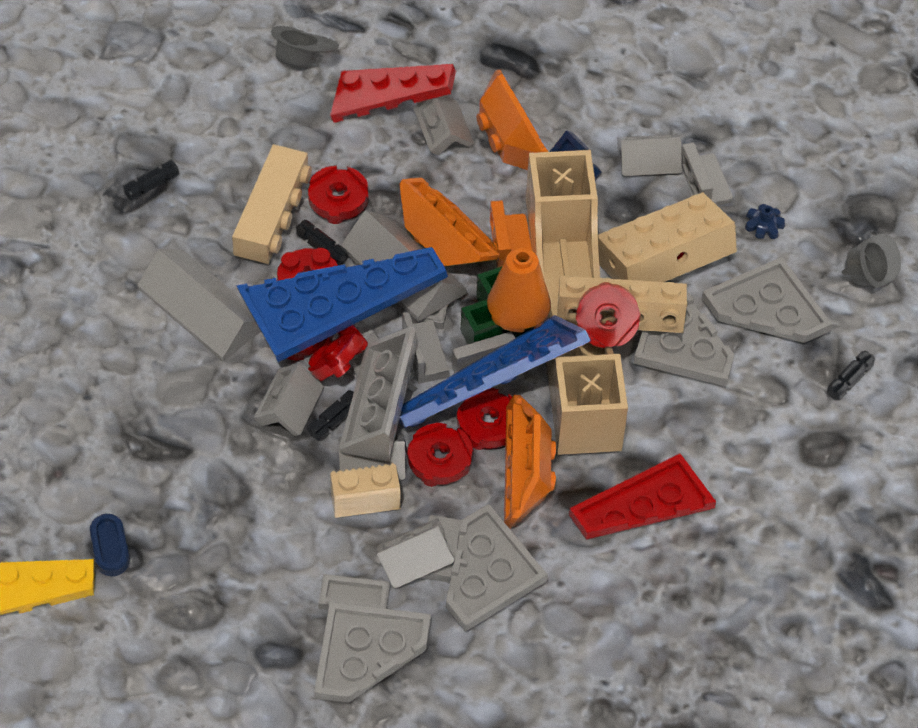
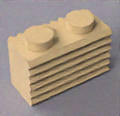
[330,463,401,518]

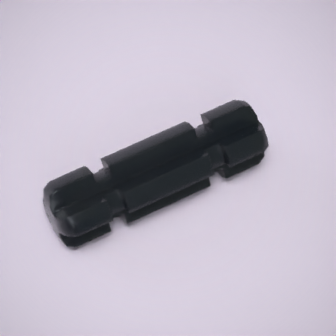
[123,160,179,200]
[296,219,348,265]
[827,351,875,400]
[307,390,354,440]

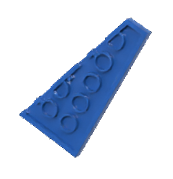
[236,247,448,362]
[399,315,591,428]

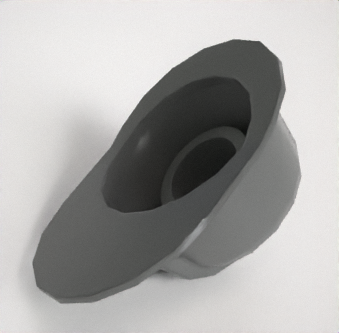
[271,26,339,69]
[842,233,901,288]

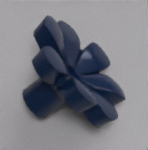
[745,204,785,239]

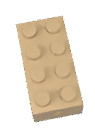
[598,192,737,282]

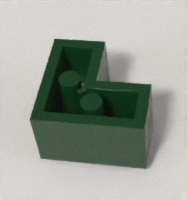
[460,266,531,344]

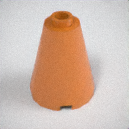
[487,248,551,332]

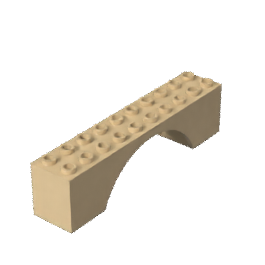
[526,150,628,455]

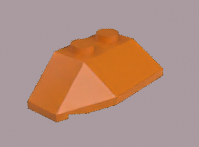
[476,69,548,170]
[399,177,500,266]
[504,395,556,529]

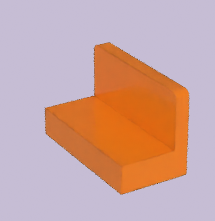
[489,200,532,268]

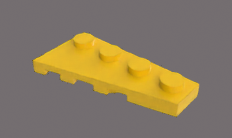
[0,559,95,615]

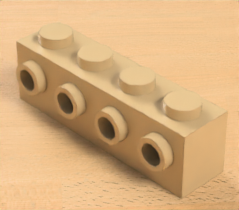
[232,144,312,264]
[557,276,687,333]

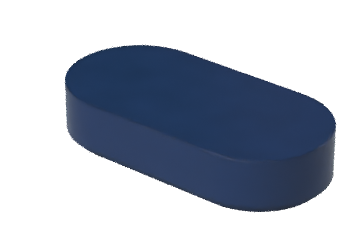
[90,514,130,577]

